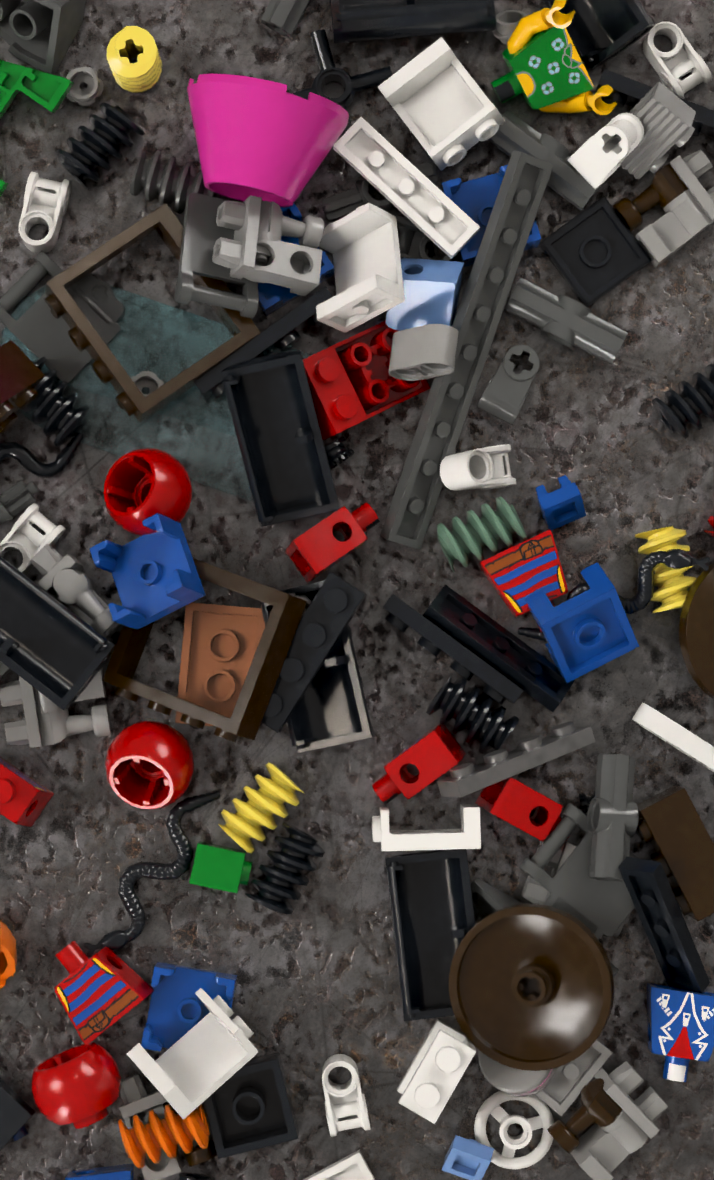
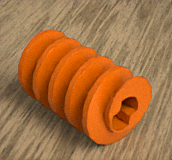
[118,1104,210,1169]

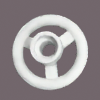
[474,1091,554,1170]

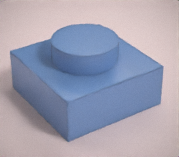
[442,1135,494,1180]

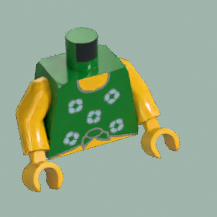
[491,0,617,115]

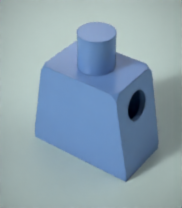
[385,258,464,331]

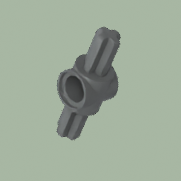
[321,162,438,221]

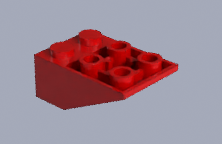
[303,320,430,440]

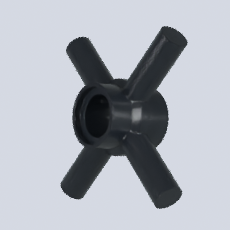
[291,29,392,139]

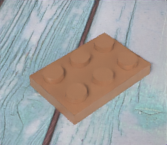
[175,602,265,726]

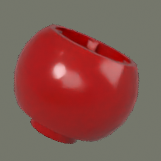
[104,448,192,536]
[105,721,194,809]
[32,1042,121,1129]

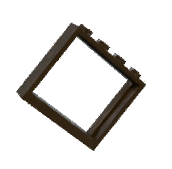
[44,203,261,423]
[102,558,307,743]

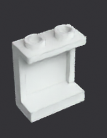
[378,37,505,171]
[372,804,481,851]

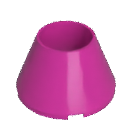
[187,74,349,207]

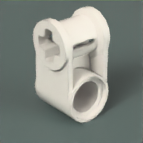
[643,22,712,99]
[567,112,644,190]
[18,171,72,254]
[440,444,516,491]
[0,503,66,575]
[322,1054,371,1137]

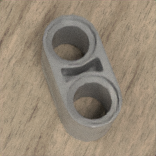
[388,324,459,381]

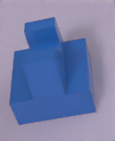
[536,475,586,530]

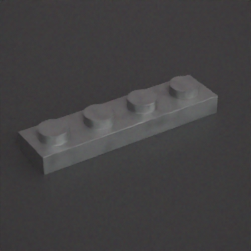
[437,722,596,797]

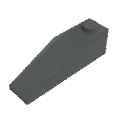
[0,0,86,75]

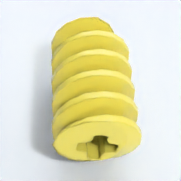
[107,26,162,93]
[635,526,697,614]
[218,762,305,854]

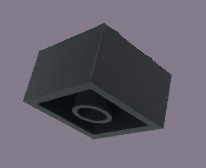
[204,1052,299,1159]

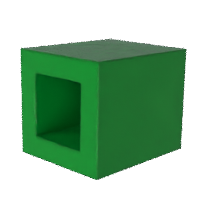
[189,841,253,894]

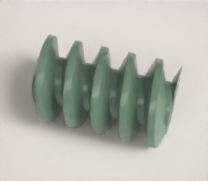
[437,496,528,573]

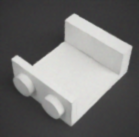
[316,203,405,333]
[127,988,259,1120]
[397,1019,476,1124]

